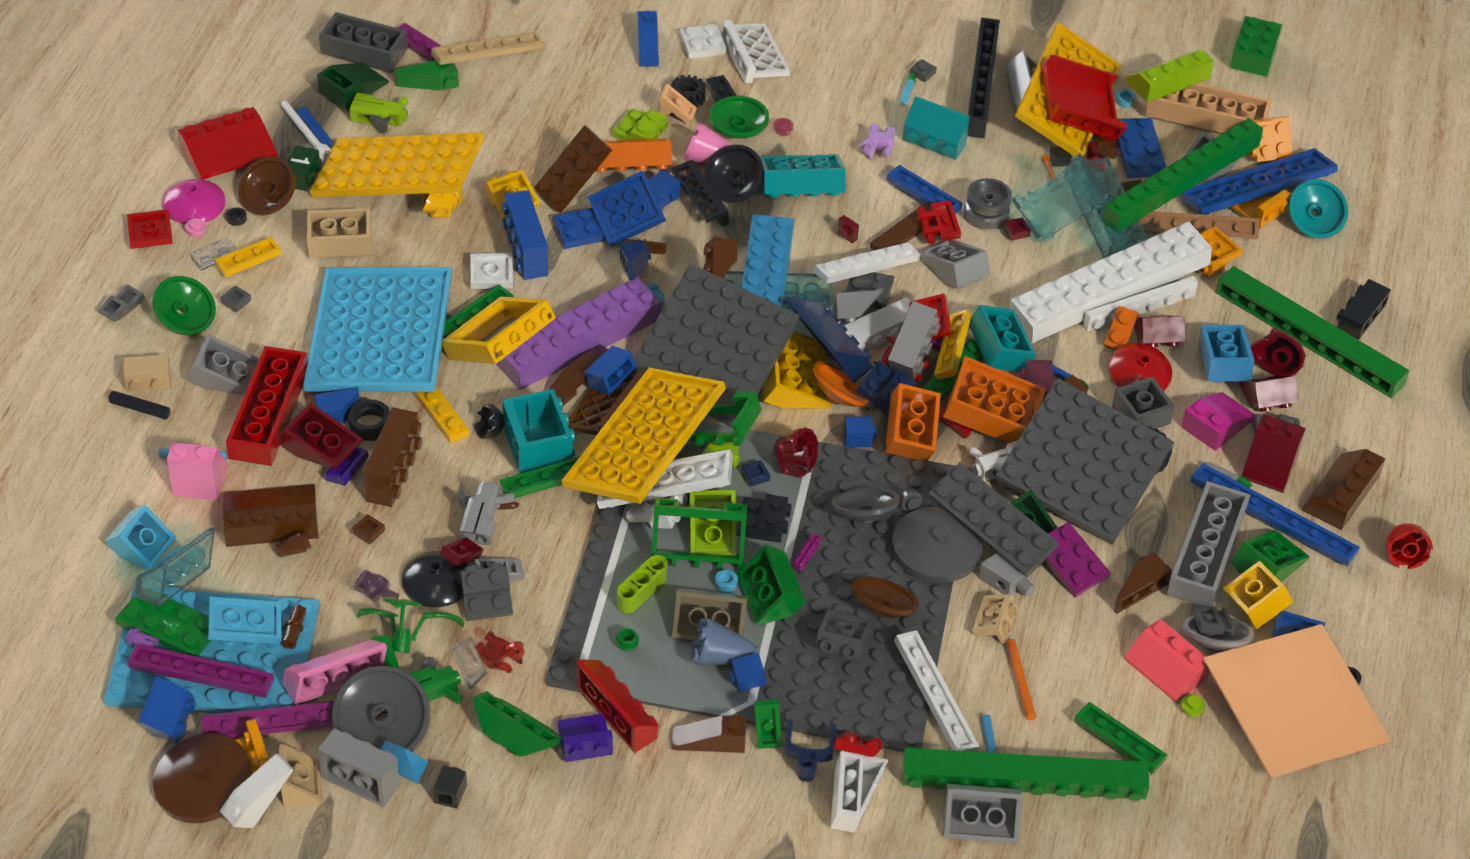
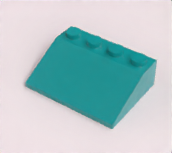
[759,154,846,198]

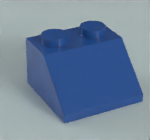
[138,676,196,743]

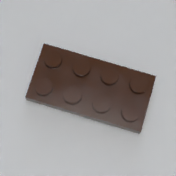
[534,125,612,213]

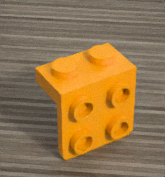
[1231,189,1291,229]

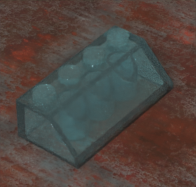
[135,527,215,607]

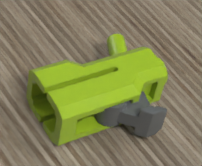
[350,92,409,134]

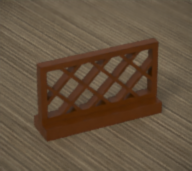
[568,369,647,435]

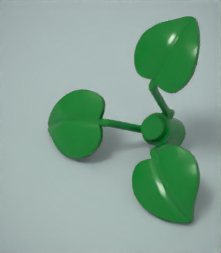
[357,597,464,653]

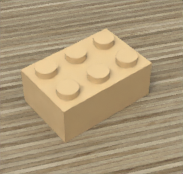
[307,208,372,258]

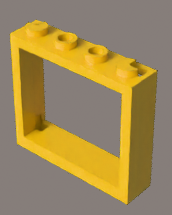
[442,297,556,364]

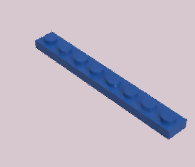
[1190,463,1360,567]

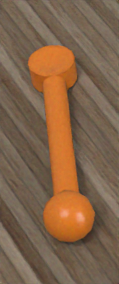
[1042,155,1059,185]

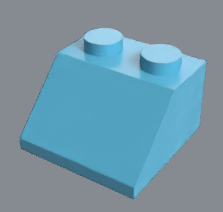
[105,505,176,569]

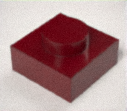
[837,215,859,244]
[1003,217,1031,241]

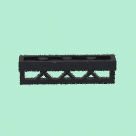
[671,159,729,227]

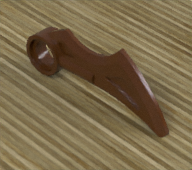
[1092,134,1121,159]

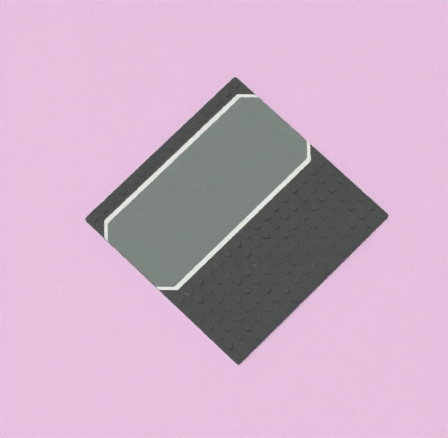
[545,422,974,752]

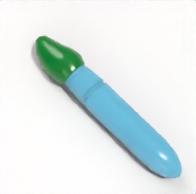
[901,72,916,105]

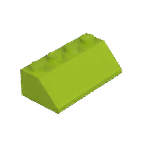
[1124,49,1214,103]

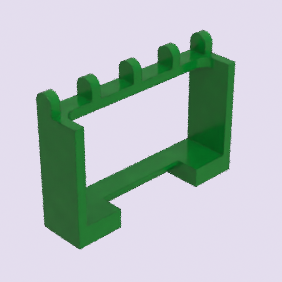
[687,392,762,446]
[651,498,747,570]

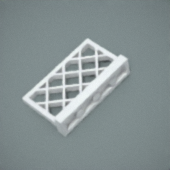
[721,20,790,84]

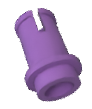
[126,628,159,648]

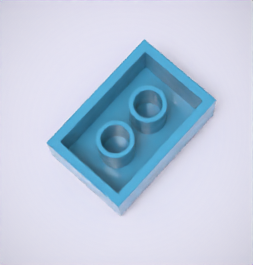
[1199,325,1254,383]

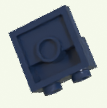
[856,360,917,416]

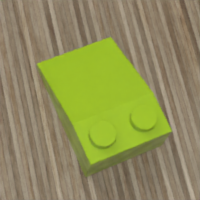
[690,490,737,556]

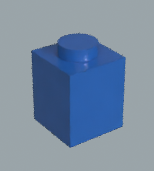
[844,416,877,448]
[729,652,767,692]

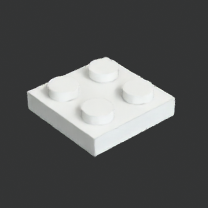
[680,24,726,59]
[470,253,513,289]

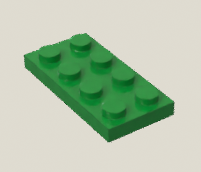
[115,586,212,657]

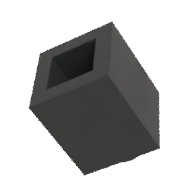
[433,766,467,809]

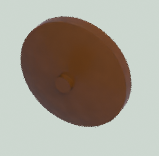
[153,733,253,823]

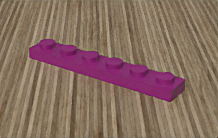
[128,644,274,698]
[201,701,334,738]

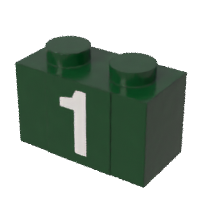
[287,145,322,191]

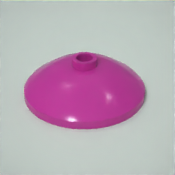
[163,179,226,224]

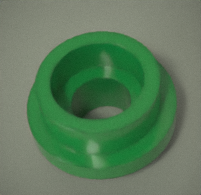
[616,628,639,651]

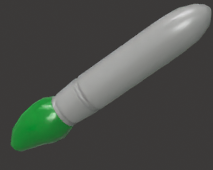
[1203,462,1252,487]

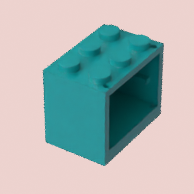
[502,389,575,474]

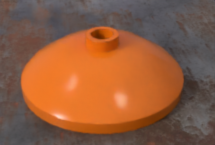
[813,362,869,407]

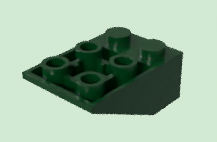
[317,62,389,110]

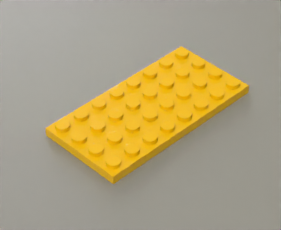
[1015,22,1121,160]
[310,132,485,197]
[562,368,726,504]

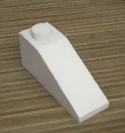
[220,754,294,828]

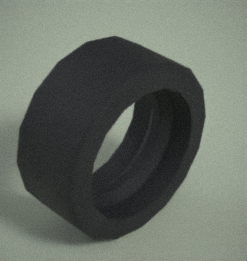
[348,399,390,441]

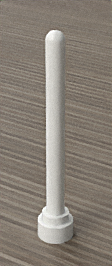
[281,101,332,162]

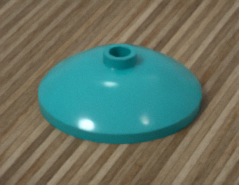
[1288,179,1348,239]

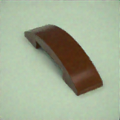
[549,346,608,406]

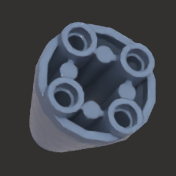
[690,618,758,665]

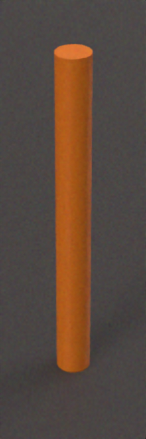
[1006,639,1036,720]

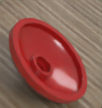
[1108,343,1173,391]

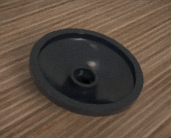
[704,145,764,203]
[401,551,468,608]

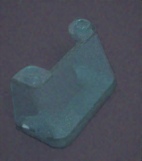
[1011,154,1108,242]

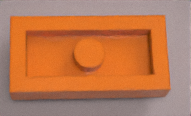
[1104,306,1139,350]

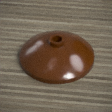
[238,157,296,216]
[851,577,919,618]

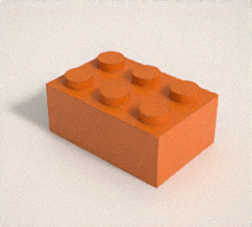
[885,383,941,461]

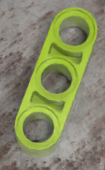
[617,555,668,613]

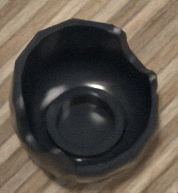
[475,404,504,439]

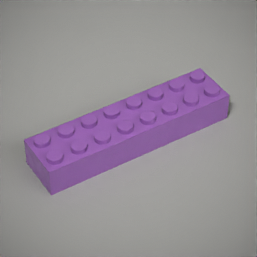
[495,277,662,390]

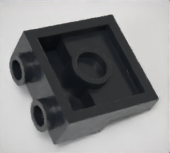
[736,494,792,543]

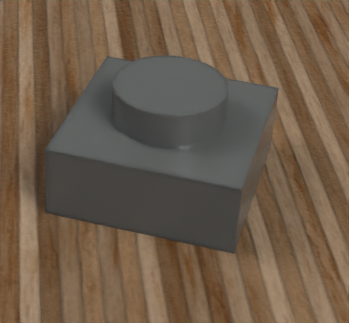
[909,59,937,82]
[220,285,252,312]

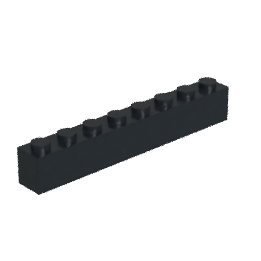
[968,17,1000,138]

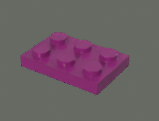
[1045,522,1111,598]

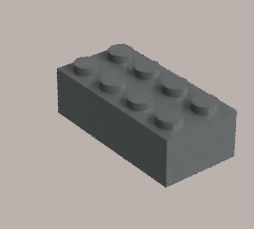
[319,12,408,72]

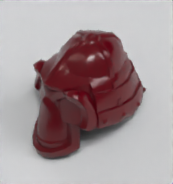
[1250,328,1306,376]
[772,426,818,478]

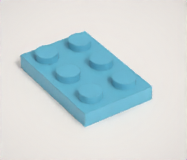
[208,597,281,644]

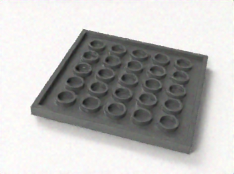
[633,263,801,427]
[995,378,1174,545]

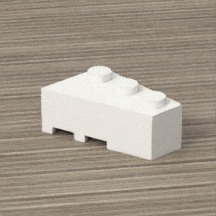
[831,751,888,833]

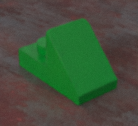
[754,700,782,749]

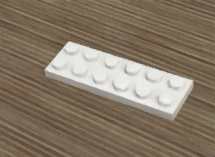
[597,449,733,509]

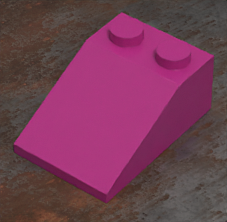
[1181,392,1256,451]

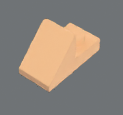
[659,83,697,124]

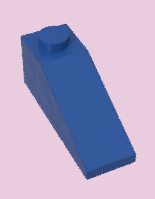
[637,10,659,67]

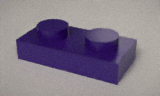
[325,447,369,486]

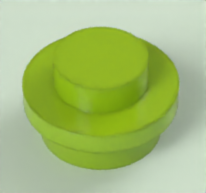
[1181,695,1205,717]

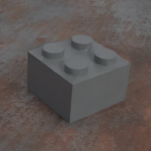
[1112,377,1175,429]

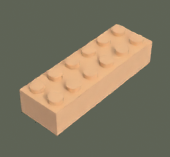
[1145,83,1272,133]

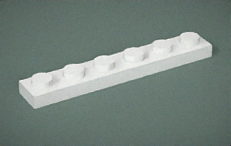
[813,242,921,284]
[1083,276,1198,332]
[894,630,979,752]

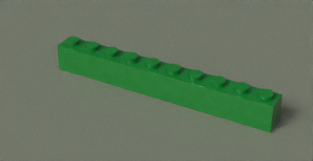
[1102,118,1264,233]
[1216,266,1410,398]
[902,748,1150,801]

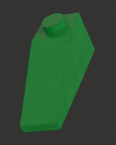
[395,60,459,91]

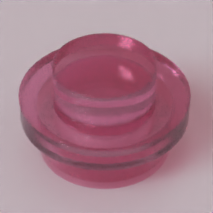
[774,118,794,136]

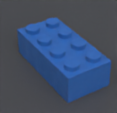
[501,190,548,280]

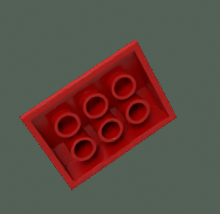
[177,107,278,180]

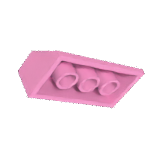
[282,640,387,705]

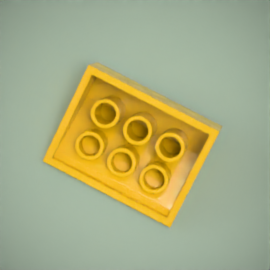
[762,331,833,409]

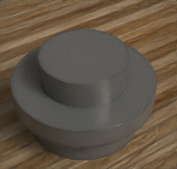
[900,490,922,511]

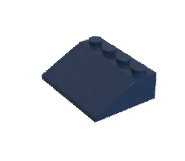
[786,296,873,383]

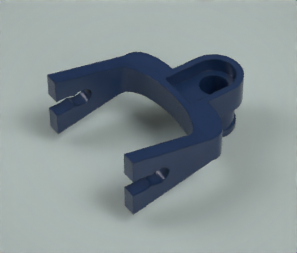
[784,719,836,782]

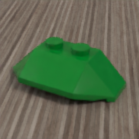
[472,691,563,757]

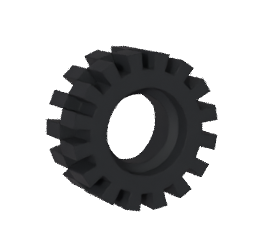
[671,74,706,108]

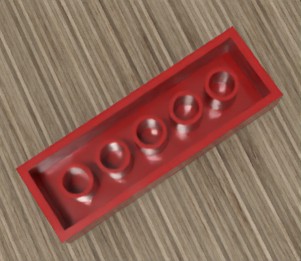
[226,346,308,466]

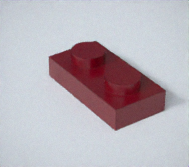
[440,537,484,566]

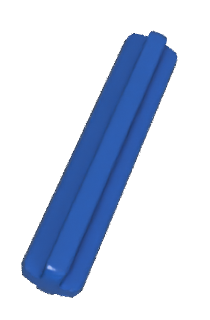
[297,107,332,147]

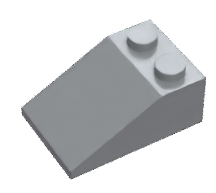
[918,240,990,288]
[186,334,260,395]

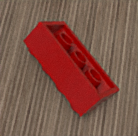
[576,660,659,754]

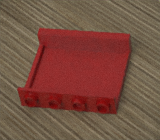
[1041,54,1127,141]

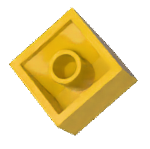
[1223,561,1293,630]

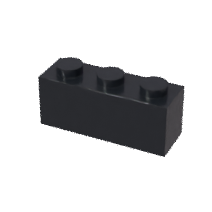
[1336,279,1391,340]

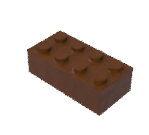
[363,407,423,507]

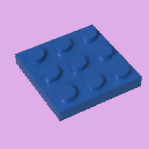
[587,171,666,247]

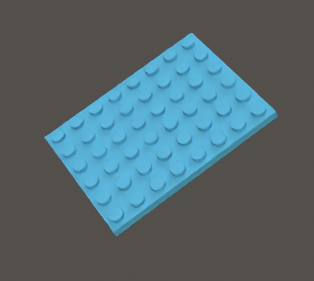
[303,267,453,392]
[104,587,320,713]

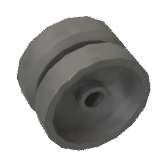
[965,178,1012,229]

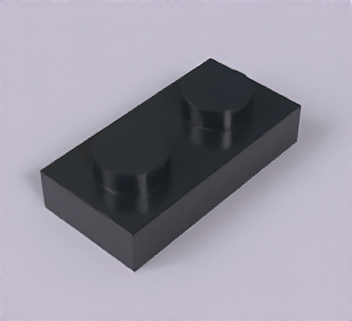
[706,75,737,102]

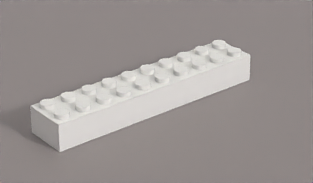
[1010,221,1212,343]

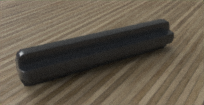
[108,391,171,420]

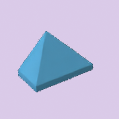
[380,740,429,784]

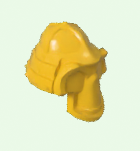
[422,187,463,218]

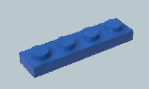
[886,165,963,214]

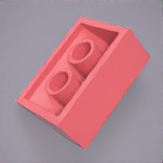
[1124,619,1210,703]

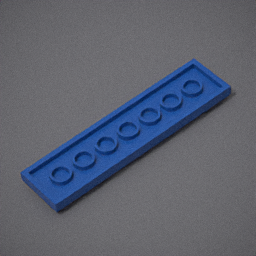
[1179,148,1338,215]

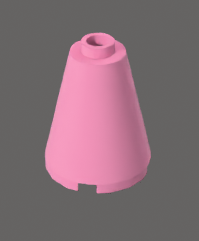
[684,122,733,164]

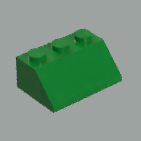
[736,544,806,625]

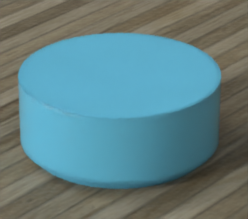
[1115,89,1135,107]
[714,569,738,593]

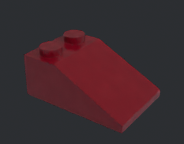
[280,402,363,470]

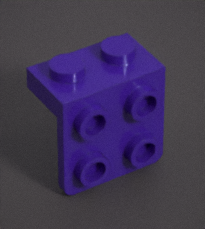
[557,714,613,762]

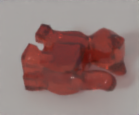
[474,631,525,673]

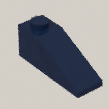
[619,241,651,281]

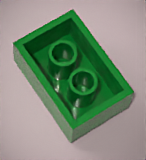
[1230,16,1283,77]

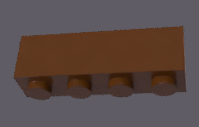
[1302,449,1386,530]

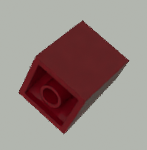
[1242,413,1306,493]

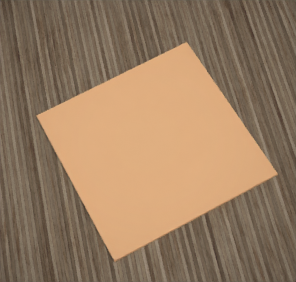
[1203,624,1391,778]

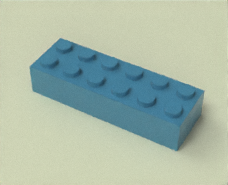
[741,214,794,307]

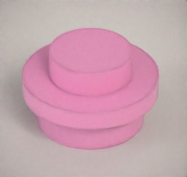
[185,218,206,237]

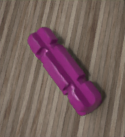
[792,533,821,571]

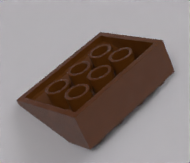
[223,484,319,547]

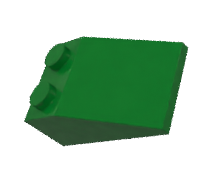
[1231,530,1310,582]

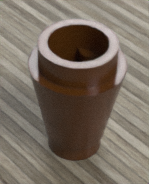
[276,531,312,558]

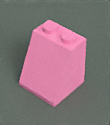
[167,442,228,500]

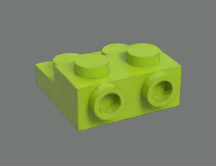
[612,108,668,140]

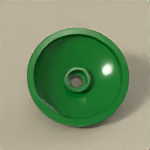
[709,96,769,139]
[152,276,216,336]

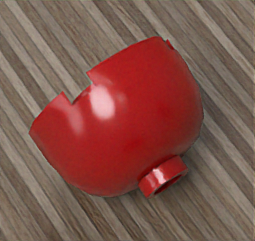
[1385,523,1433,569]

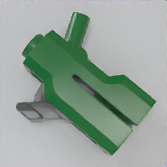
[408,657,463,704]

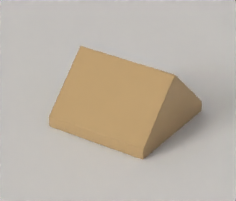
[279,743,322,806]

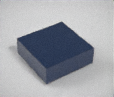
[741,460,770,487]

